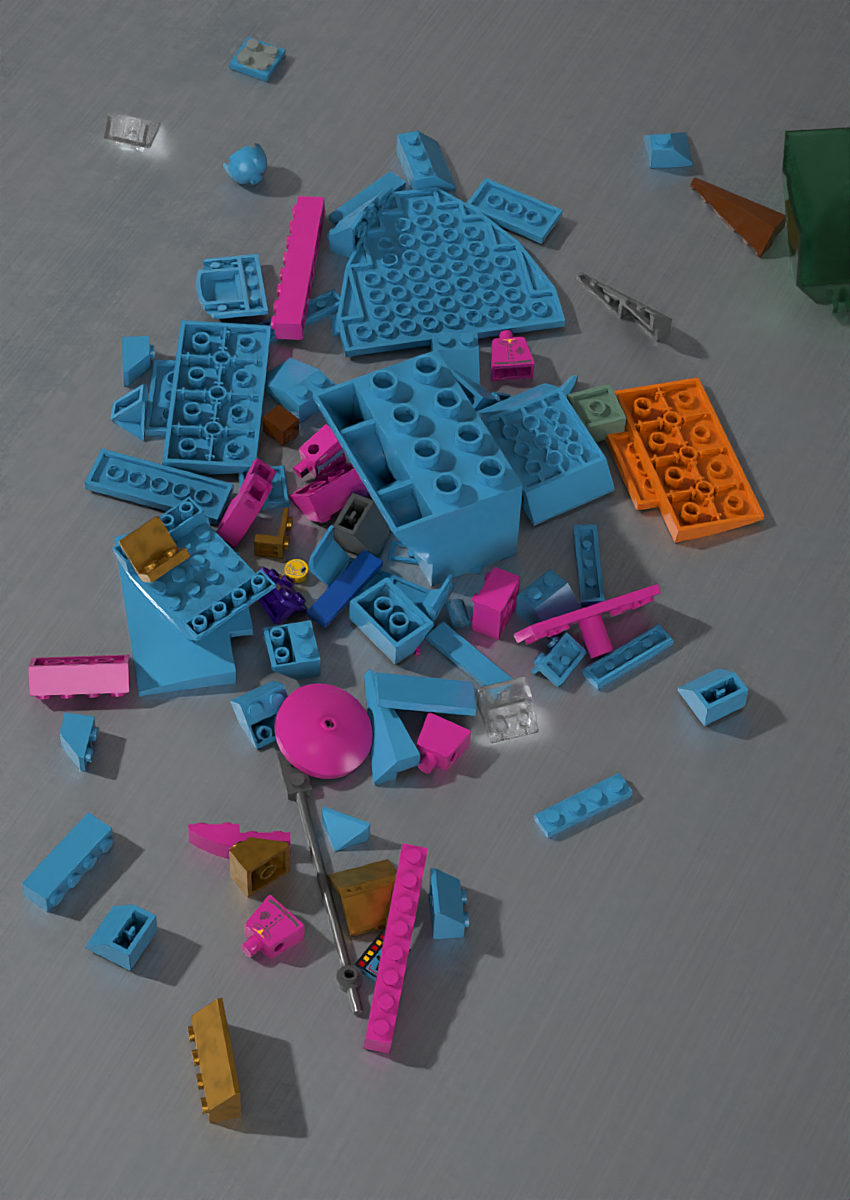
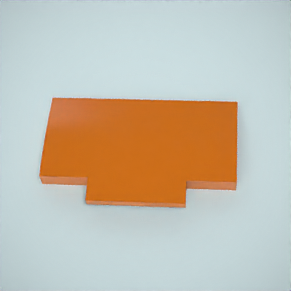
[605,377,764,543]

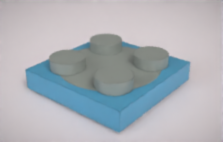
[229,37,285,82]

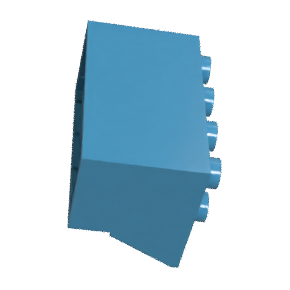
[313,350,523,587]

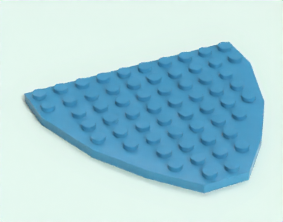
[337,187,566,357]

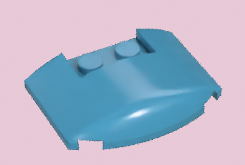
[196,254,268,319]

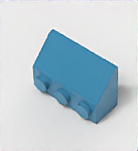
[396,130,456,192]
[349,577,434,665]

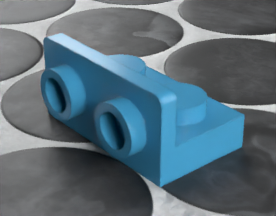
[531,632,587,687]

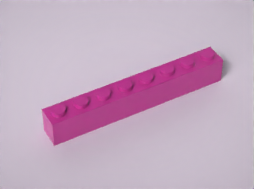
[271,196,326,340]
[363,843,428,1054]

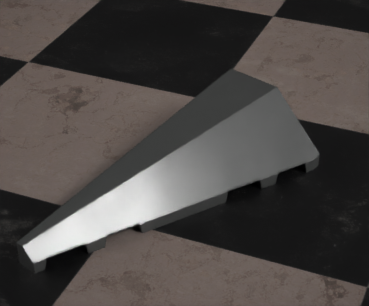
[577,273,672,342]

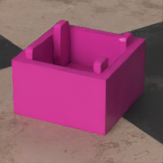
[470,567,521,640]

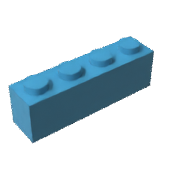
[22,812,114,912]

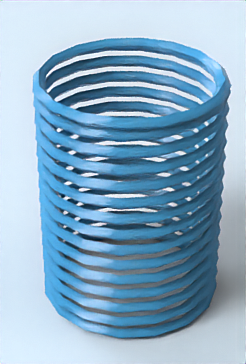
[447,599,470,628]

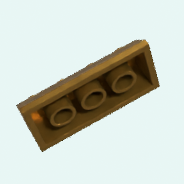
[187,998,241,1123]

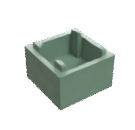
[567,384,626,442]

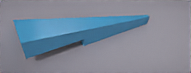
[364,669,420,786]

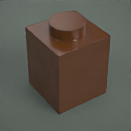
[263,404,299,446]

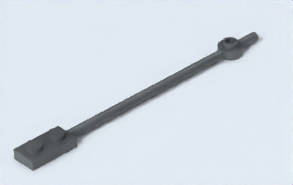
[277,752,364,1016]

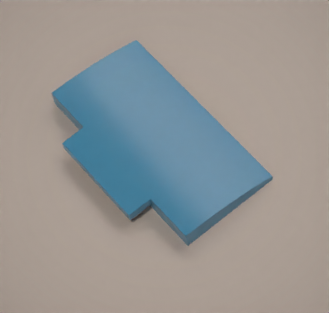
[144,320,271,474]
[114,517,253,696]

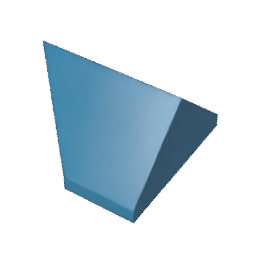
[110,384,148,442]

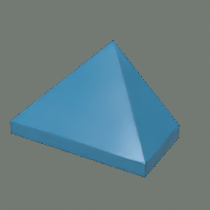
[321,806,370,852]

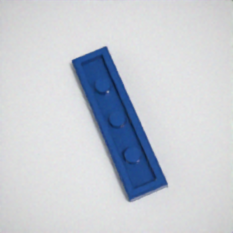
[306,550,383,629]

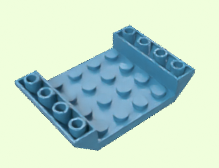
[476,383,615,526]
[112,497,276,641]

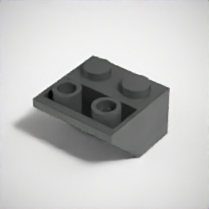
[333,493,392,557]

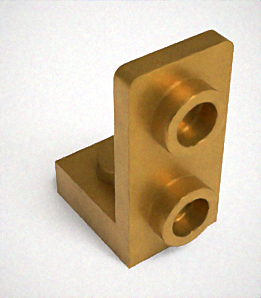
[254,507,293,559]

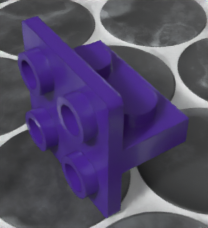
[258,566,308,626]

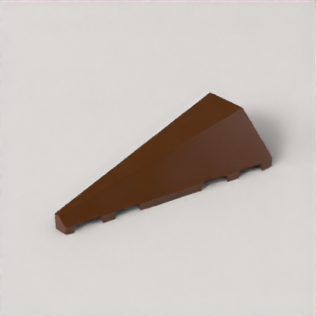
[690,178,787,258]

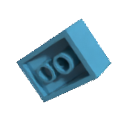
[431,332,480,385]
[265,358,335,424]

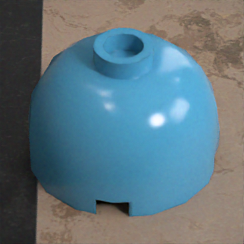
[223,143,267,185]

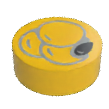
[284,559,308,583]

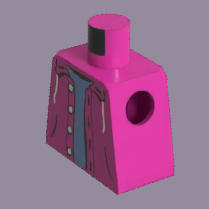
[293,424,347,479]

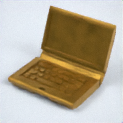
[327,859,397,938]

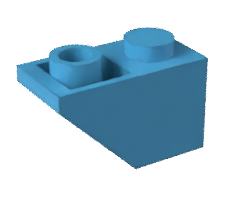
[60,712,99,771]

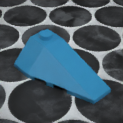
[327,186,393,258]

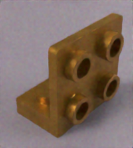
[119,516,190,583]

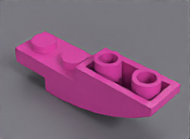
[216,458,276,549]
[188,822,291,859]

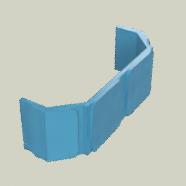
[309,525,454,622]

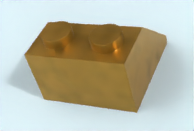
[229,837,290,898]

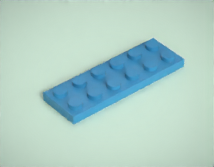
[84,448,234,525]

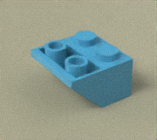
[263,620,321,680]
[678,668,748,726]
[230,681,288,749]
[85,904,157,971]

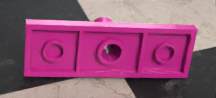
[514,584,661,659]

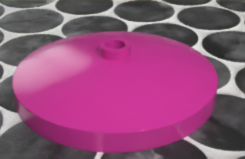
[275,684,373,779]

